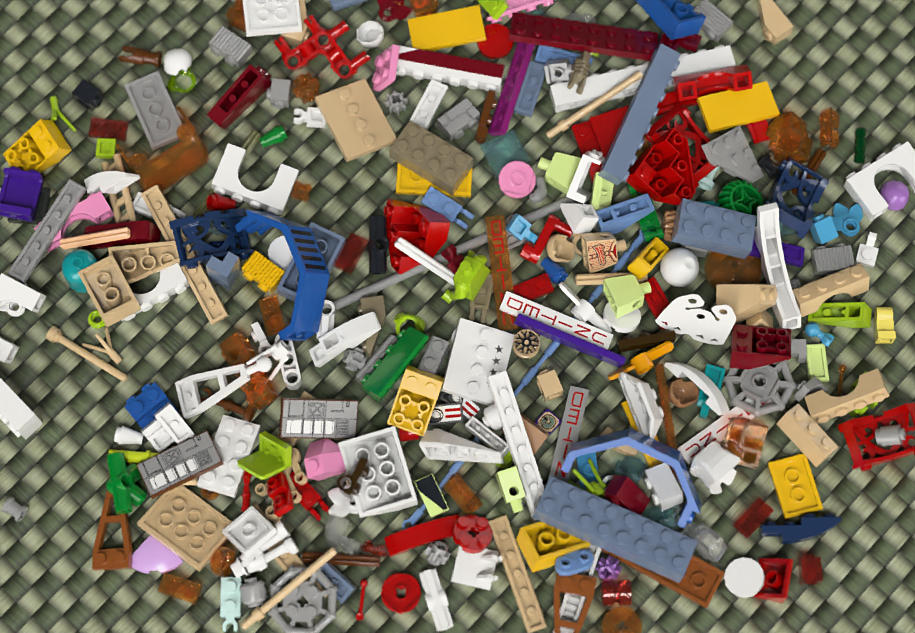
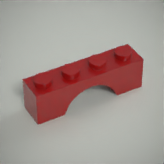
[673,64,753,102]

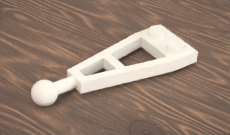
[175,356,272,419]

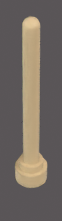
[46,326,127,381]

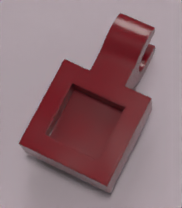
[441,244,464,275]

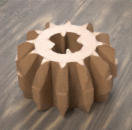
[662,209,676,242]

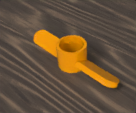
[608,341,674,380]

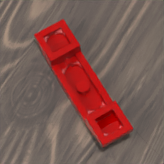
[384,514,460,557]

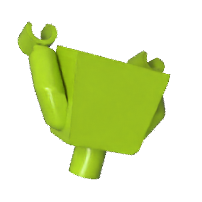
[441,250,491,304]

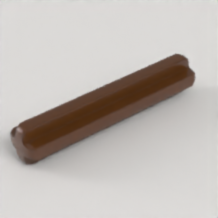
[791,148,827,197]

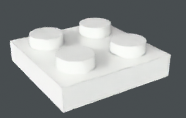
[222,506,277,558]

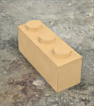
[777,404,838,467]

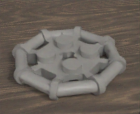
[723,360,797,418]
[268,565,339,633]

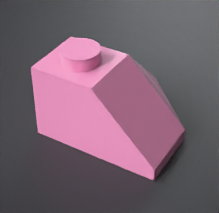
[304,439,346,481]

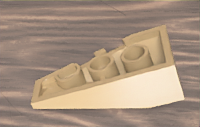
[108,240,186,284]

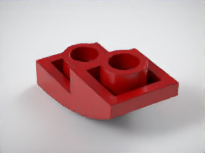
[267,472,294,517]

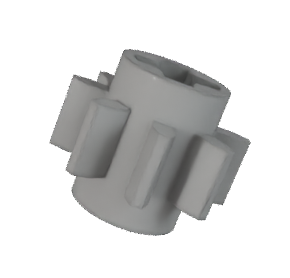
[385,90,408,115]
[343,347,367,372]
[424,541,451,566]

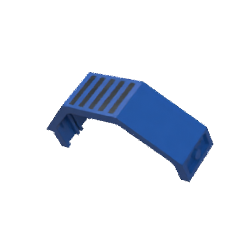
[235,209,330,341]

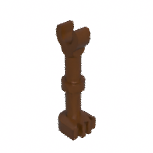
[200,388,257,422]

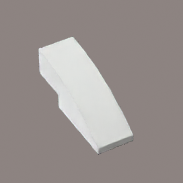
[84,171,140,195]

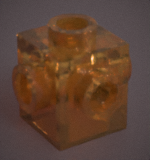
[292,73,320,105]

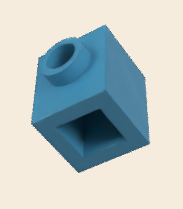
[810,213,839,244]

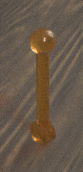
[837,365,847,397]

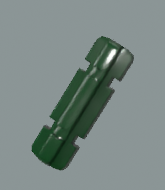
[854,128,866,164]

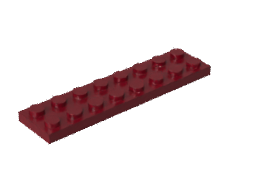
[509,12,658,61]

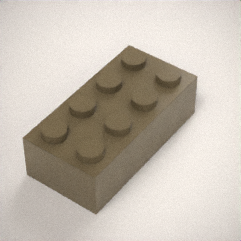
[389,120,473,196]

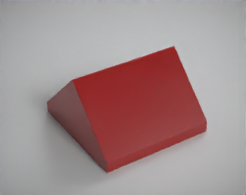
[752,558,793,604]

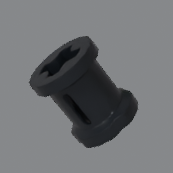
[758,154,780,179]

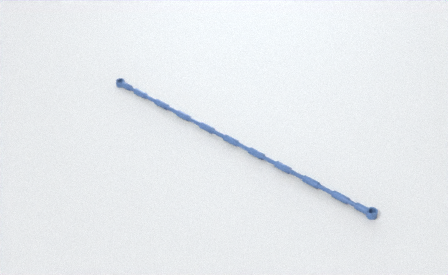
[402,230,651,530]

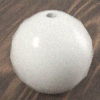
[660,248,699,287]

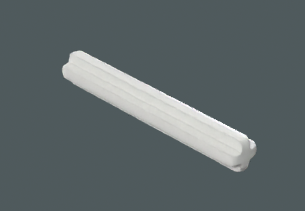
[394,237,454,285]

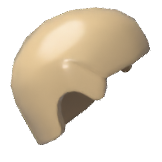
[546,234,575,263]

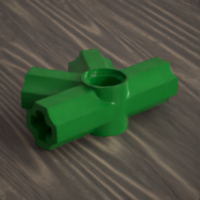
[106,452,147,514]

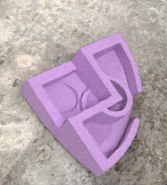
[132,535,183,574]

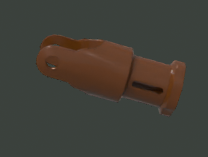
[118,46,162,67]

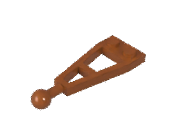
[92,474,133,571]
[553,573,597,633]

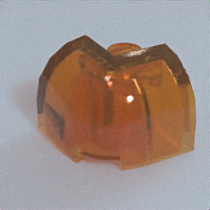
[766,111,812,163]
[723,417,769,469]

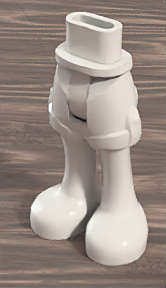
[230,520,299,578]

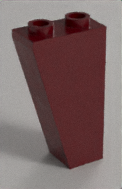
[207,64,272,130]

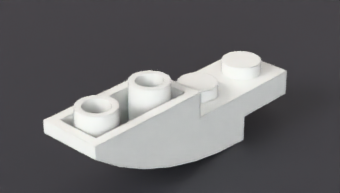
[309,312,382,368]

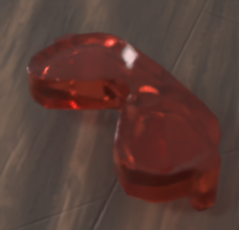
[361,541,389,557]

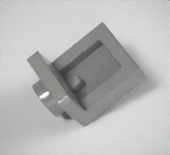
[794,376,828,402]

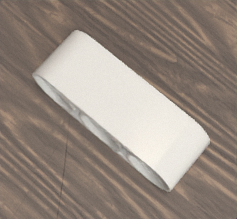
[275,334,302,390]

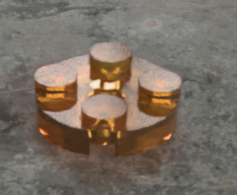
[601,607,642,633]

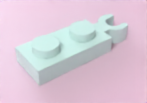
[220,577,242,632]

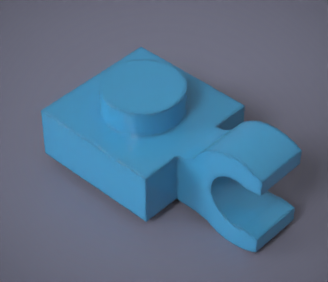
[505,213,538,243]

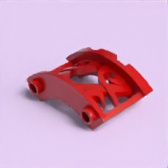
[644,104,718,188]
[838,403,915,472]

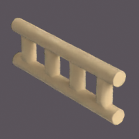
[101,153,137,223]

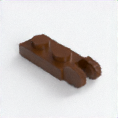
[475,90,497,144]

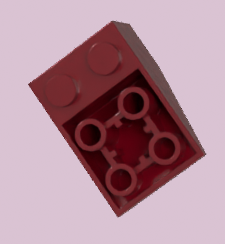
[730,324,791,370]

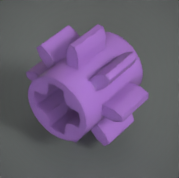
[595,555,622,581]

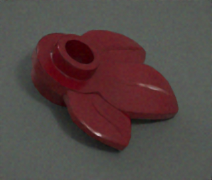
[377,0,412,22]

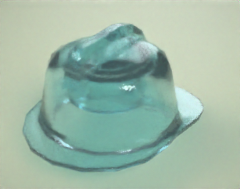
[641,506,681,531]

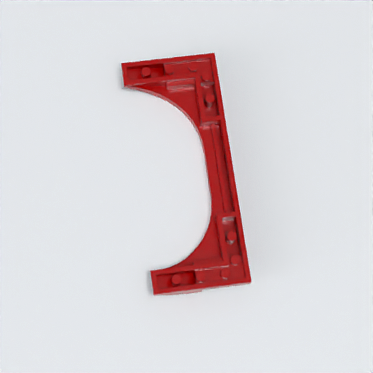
[571,90,772,189]

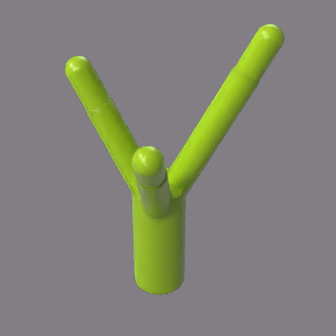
[50,96,76,132]

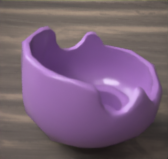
[880,180,909,211]

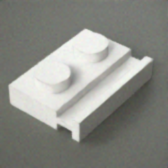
[141,419,174,453]

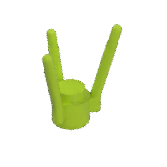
[568,459,607,498]

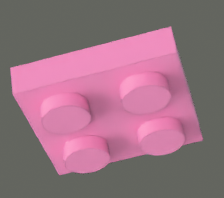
[372,44,400,92]

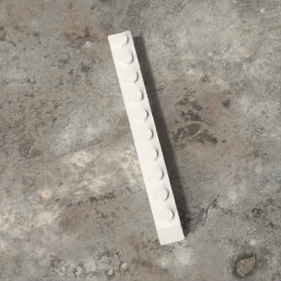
[550,45,736,113]

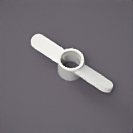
[558,282,612,333]

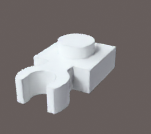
[293,107,326,128]

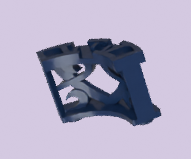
[763,156,829,239]
[169,209,255,269]

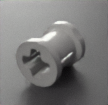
[2,497,29,522]

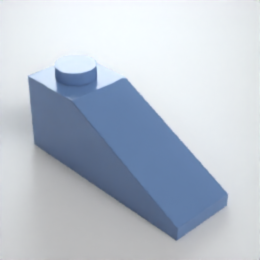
[596,193,655,235]

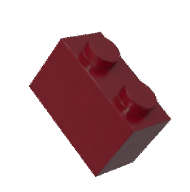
[603,475,650,516]

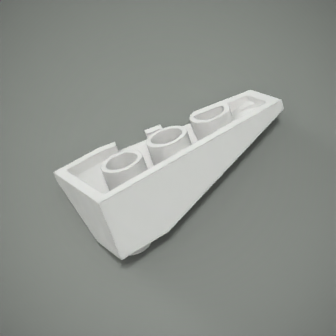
[419,429,504,464]

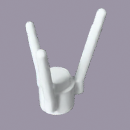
[246,340,291,380]

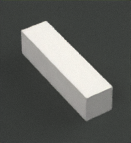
[465,416,510,458]

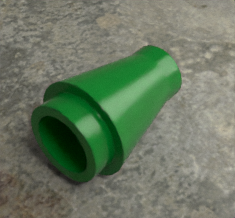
[259,125,288,148]

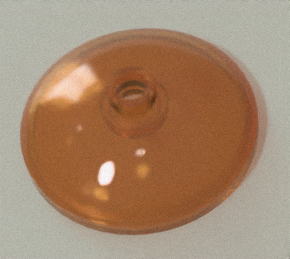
[704,251,762,291]

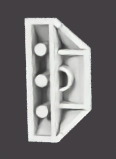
[618,372,664,439]

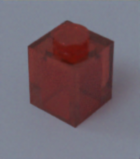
[798,554,823,585]

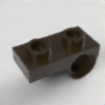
[337,457,371,500]

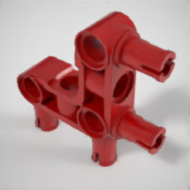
[273,15,371,80]

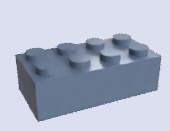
[671,198,757,259]
[277,222,346,302]

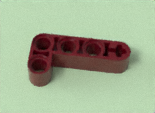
[83,220,161,250]

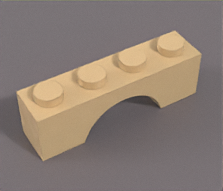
[792,263,870,317]
[804,368,890,424]

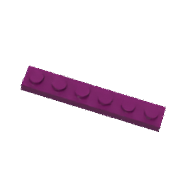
[488,42,535,136]

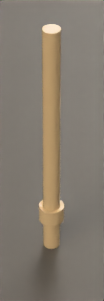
[546,71,643,139]
[241,547,337,630]

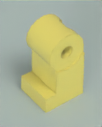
[874,307,896,344]

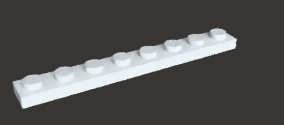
[486,371,545,524]

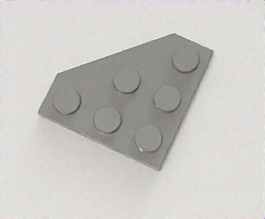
[701,126,764,183]

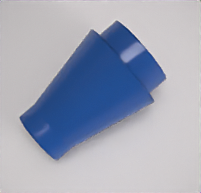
[540,257,568,285]

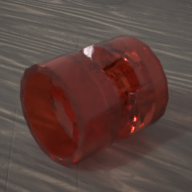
[601,579,632,606]

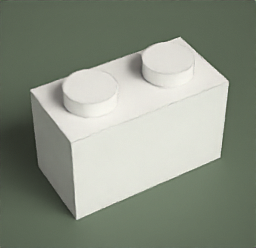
[643,463,683,511]

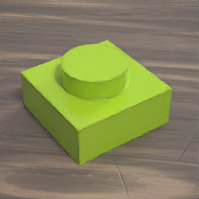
[96,138,117,159]

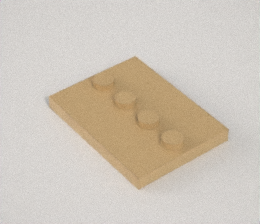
[315,79,397,162]
[137,485,232,572]

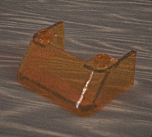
[115,106,209,192]

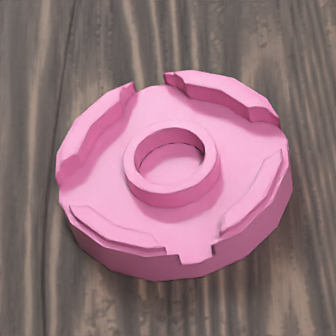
[498,161,536,198]

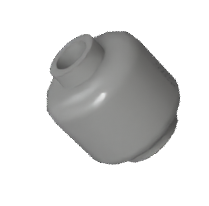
[239,577,267,608]

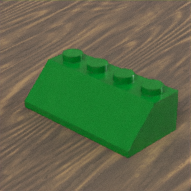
[361,327,429,403]

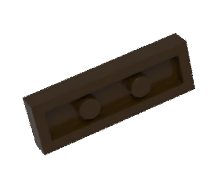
[617,329,676,353]

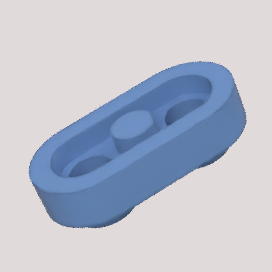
[555,549,594,576]

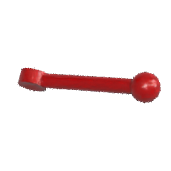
[356,579,368,621]

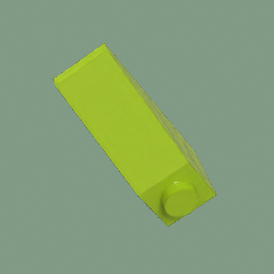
[808,302,872,328]

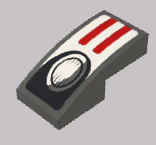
[439,392,483,422]
[428,402,464,426]

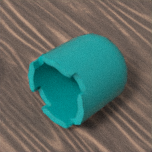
[62,249,98,293]

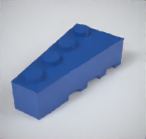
[635,0,706,40]

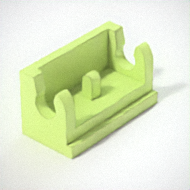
[590,172,614,211]

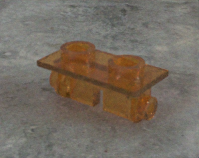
[819,107,839,148]
[443,475,483,515]

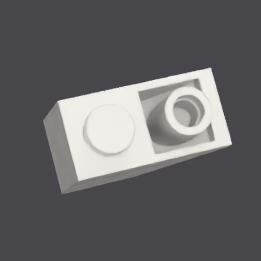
[560,203,599,234]

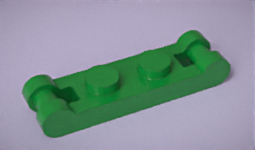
[627,184,664,242]

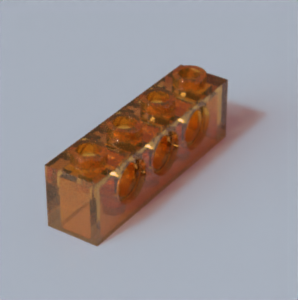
[219,332,279,410]

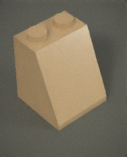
[716,284,778,324]

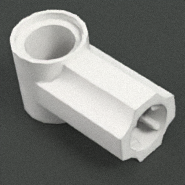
[316,300,336,339]

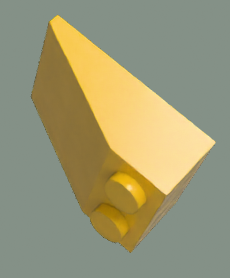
[516,522,590,573]

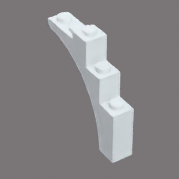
[754,203,801,330]

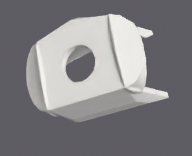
[690,441,741,494]

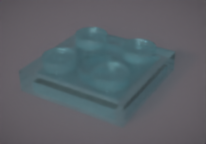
[480,130,531,179]

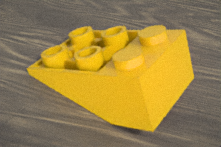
[3,119,72,173]
[387,365,445,436]

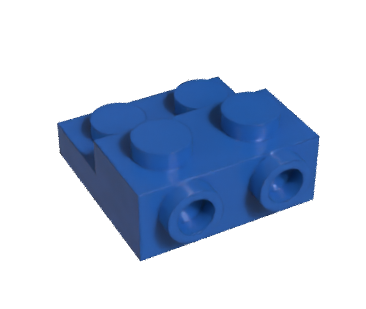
[125,382,181,429]

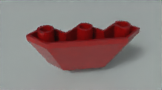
[626,127,696,205]
[383,199,450,274]

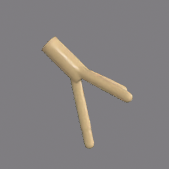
[82,327,123,365]

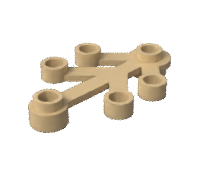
[255,447,308,522]

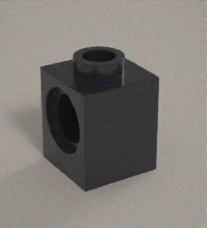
[72,79,103,112]

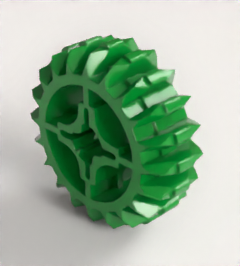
[717,179,766,226]

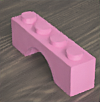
[34,191,114,253]

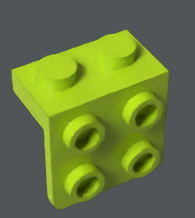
[237,431,292,480]

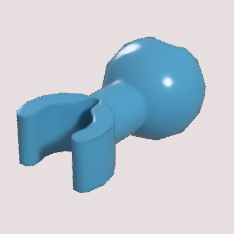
[805,322,835,347]

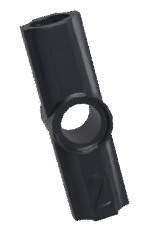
[366,216,389,275]

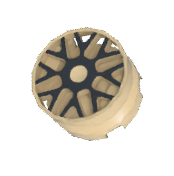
[513,329,540,359]

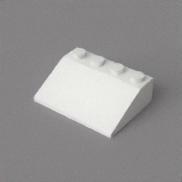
[338,426,418,518]

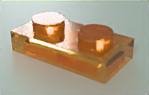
[158,573,203,605]

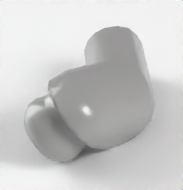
[529,177,547,203]

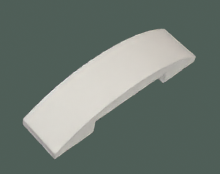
[664,362,730,416]

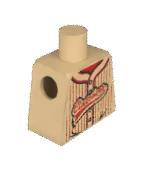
[580,232,627,274]

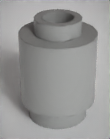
[875,425,906,446]

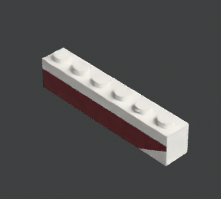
[396,45,505,92]

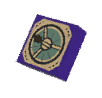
[534,409,562,436]

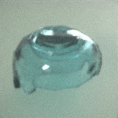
[614,456,646,483]

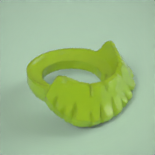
[394,313,425,335]

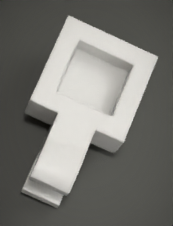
[854,232,879,268]
[250,322,272,354]

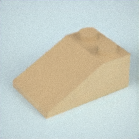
[78,255,141,327]

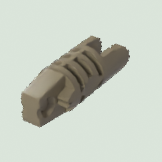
[567,51,591,95]

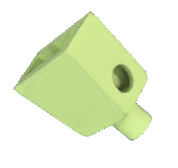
[537,152,581,195]
[603,275,651,318]
[495,466,526,513]

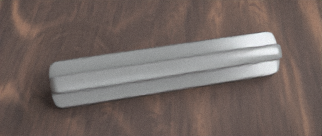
[356,334,398,381]

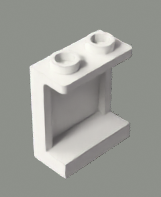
[566,149,605,204]

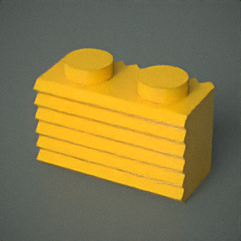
[627,237,669,280]
[241,250,285,294]

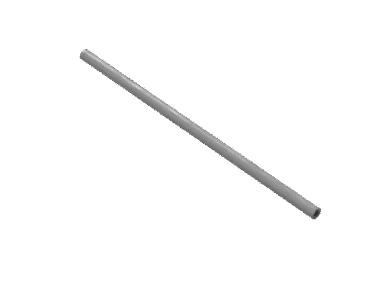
[333,197,576,310]

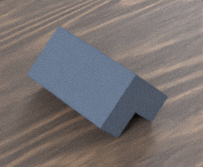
[206,252,242,291]

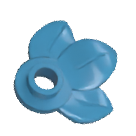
[831,203,863,237]

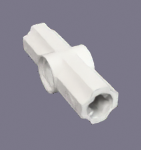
[420,569,454,632]

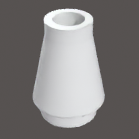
[114,425,144,445]

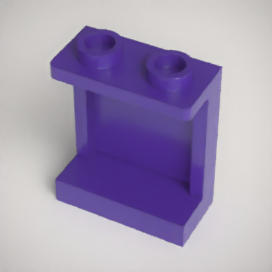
[0,166,44,222]

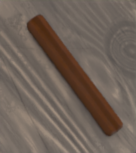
[302,552,381,567]

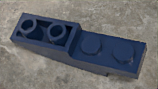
[759,514,841,545]

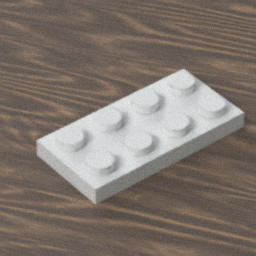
[197,415,261,498]

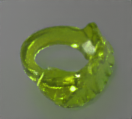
[167,67,196,93]

